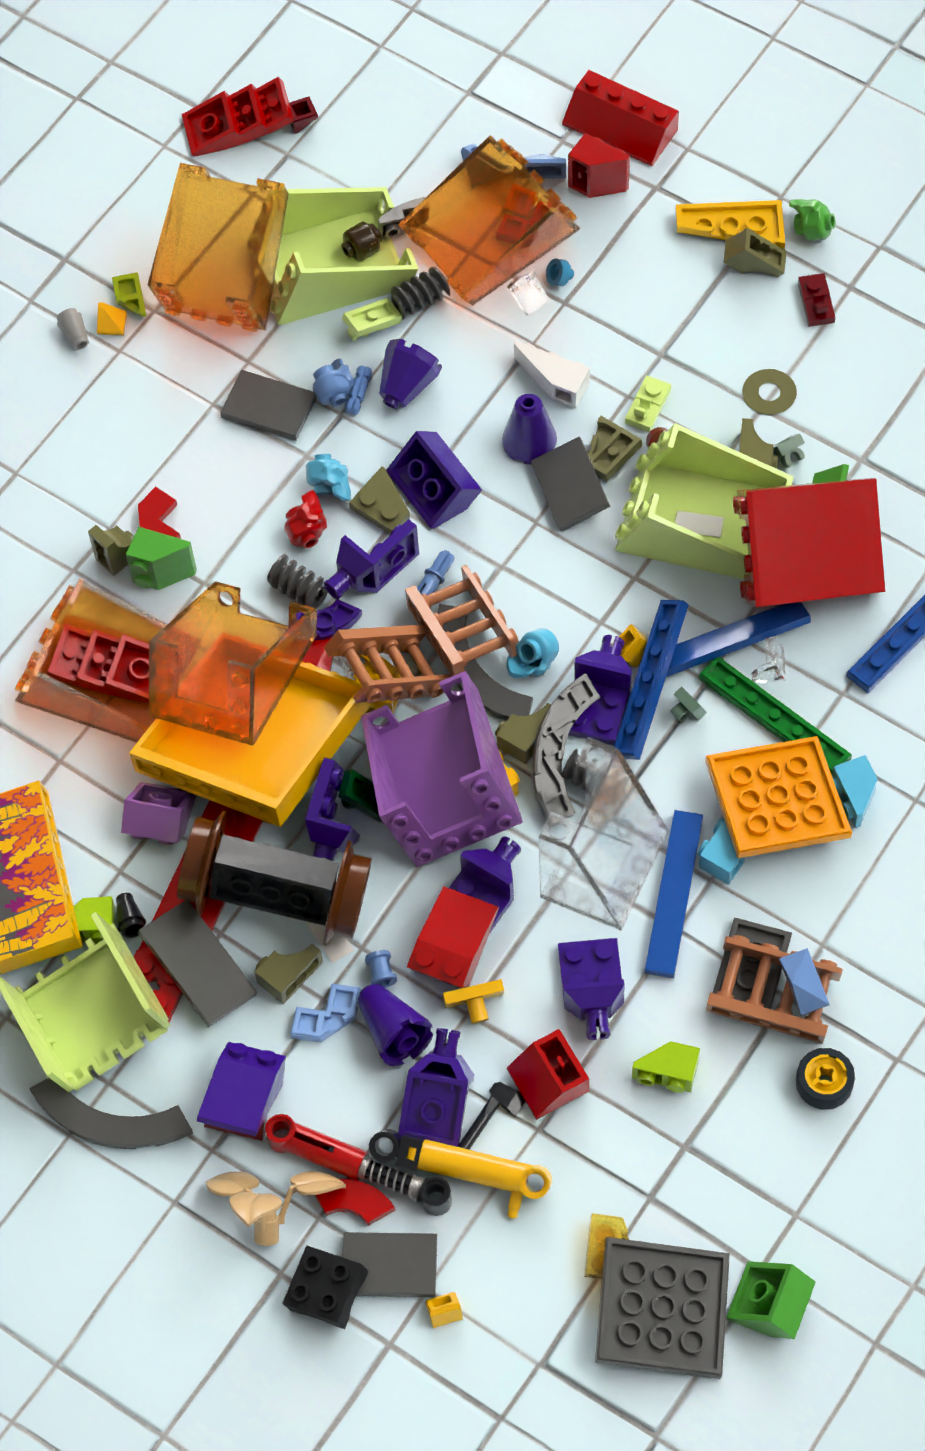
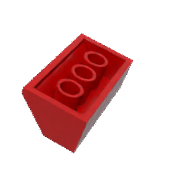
[562,69,679,166]

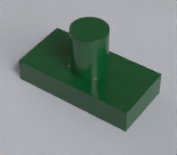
[338,769,383,822]

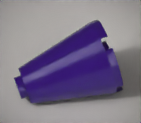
[502,394,557,465]
[358,984,433,1066]

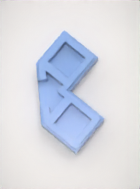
[290,983,361,1043]

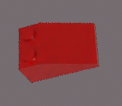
[407,886,499,989]

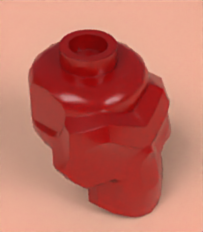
[284,490,327,548]

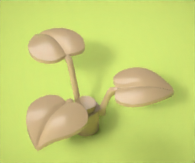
[206,1171,346,1246]

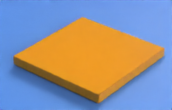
[705,736,852,858]

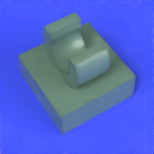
[773,433,805,467]
[670,686,707,723]

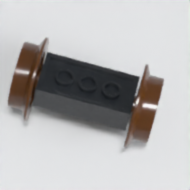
[177,811,372,946]

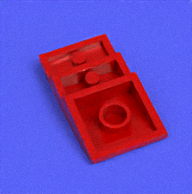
[181,77,294,157]
[46,623,176,704]

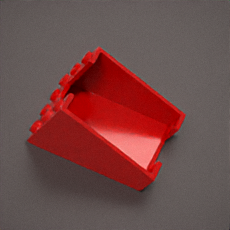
[733,478,886,607]

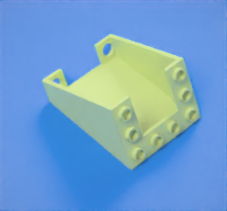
[247,187,418,325]
[615,423,794,579]

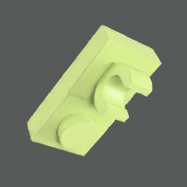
[342,298,402,341]
[625,375,671,432]

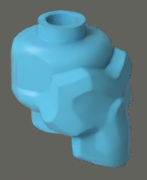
[306,454,351,502]
[506,628,559,678]

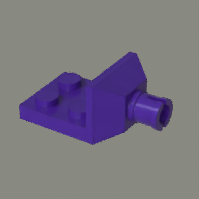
[323,519,420,600]
[568,635,632,746]
[305,758,360,861]
[428,836,521,934]
[558,938,625,1040]
[398,1028,475,1147]

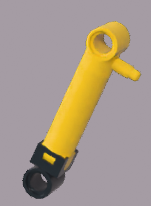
[369,1129,552,1219]

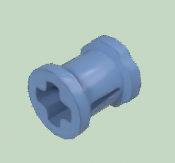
[365,950,397,988]

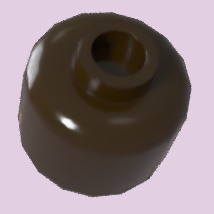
[341,221,382,261]

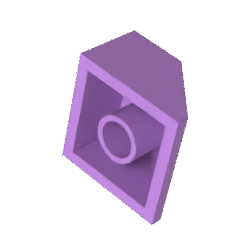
[121,782,196,845]

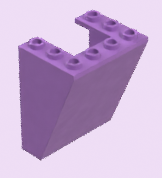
[361,671,523,867]

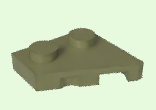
[588,416,642,482]
[349,466,410,534]

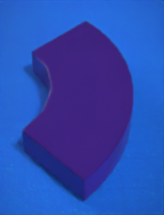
[285,600,362,641]

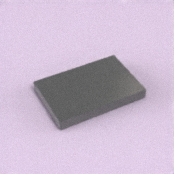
[220,370,317,441]
[531,436,611,531]
[712,917,792,1009]
[343,1232,437,1297]

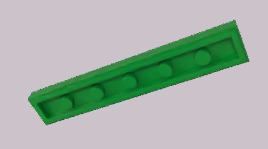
[699,657,852,775]

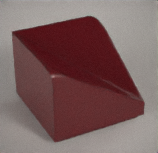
[289,96,318,134]

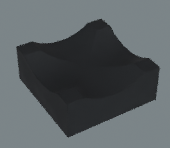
[282,1245,369,1329]

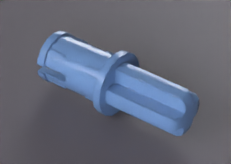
[417,550,455,595]

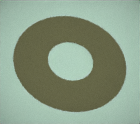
[742,369,797,414]

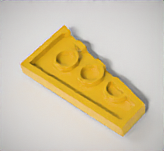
[675,200,785,250]

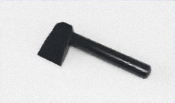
[458,1082,525,1150]

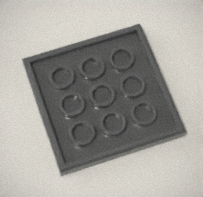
[595,1237,730,1379]

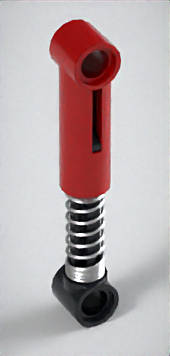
[265,1114,452,1216]

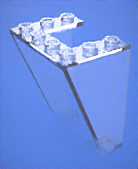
[539,737,668,931]

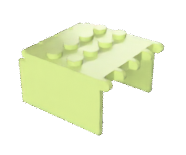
[0,912,170,1092]

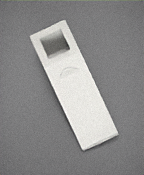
[514,340,590,408]

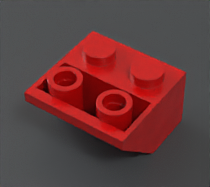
[568,133,630,198]
[506,1029,589,1120]

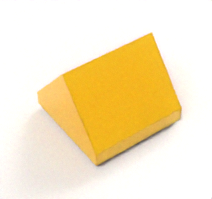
[425,1292,463,1328]

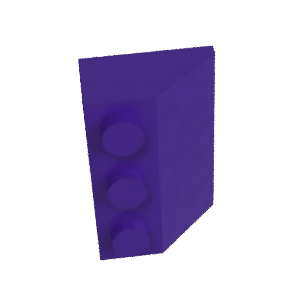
[386,431,482,529]

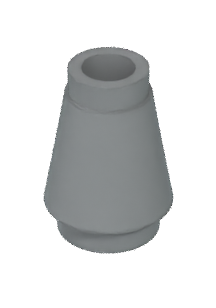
[57,308,89,350]

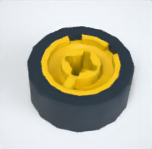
[796,1048,855,1110]

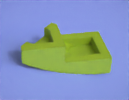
[112,272,147,317]

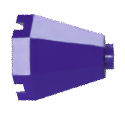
[379,338,442,409]

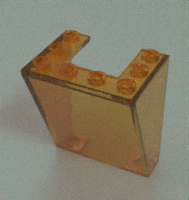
[398,135,580,306]
[147,162,289,332]
[15,578,201,742]
[149,581,317,746]

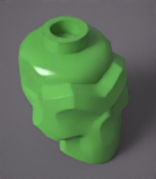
[789,199,836,241]

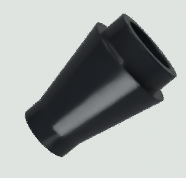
[115,893,146,938]

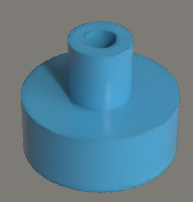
[546,258,574,286]

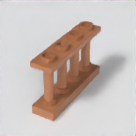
[405,565,519,677]
[324,625,451,703]
[706,935,843,1044]

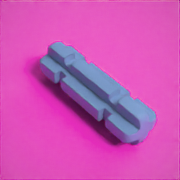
[344,365,372,415]

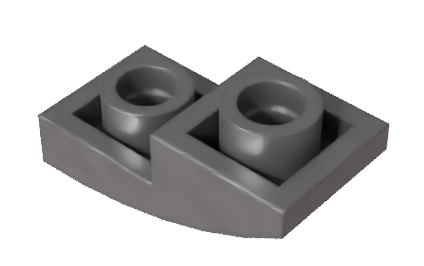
[378,197,427,239]

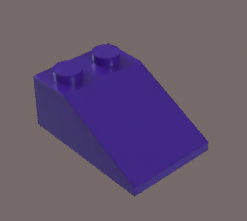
[197,1042,286,1137]

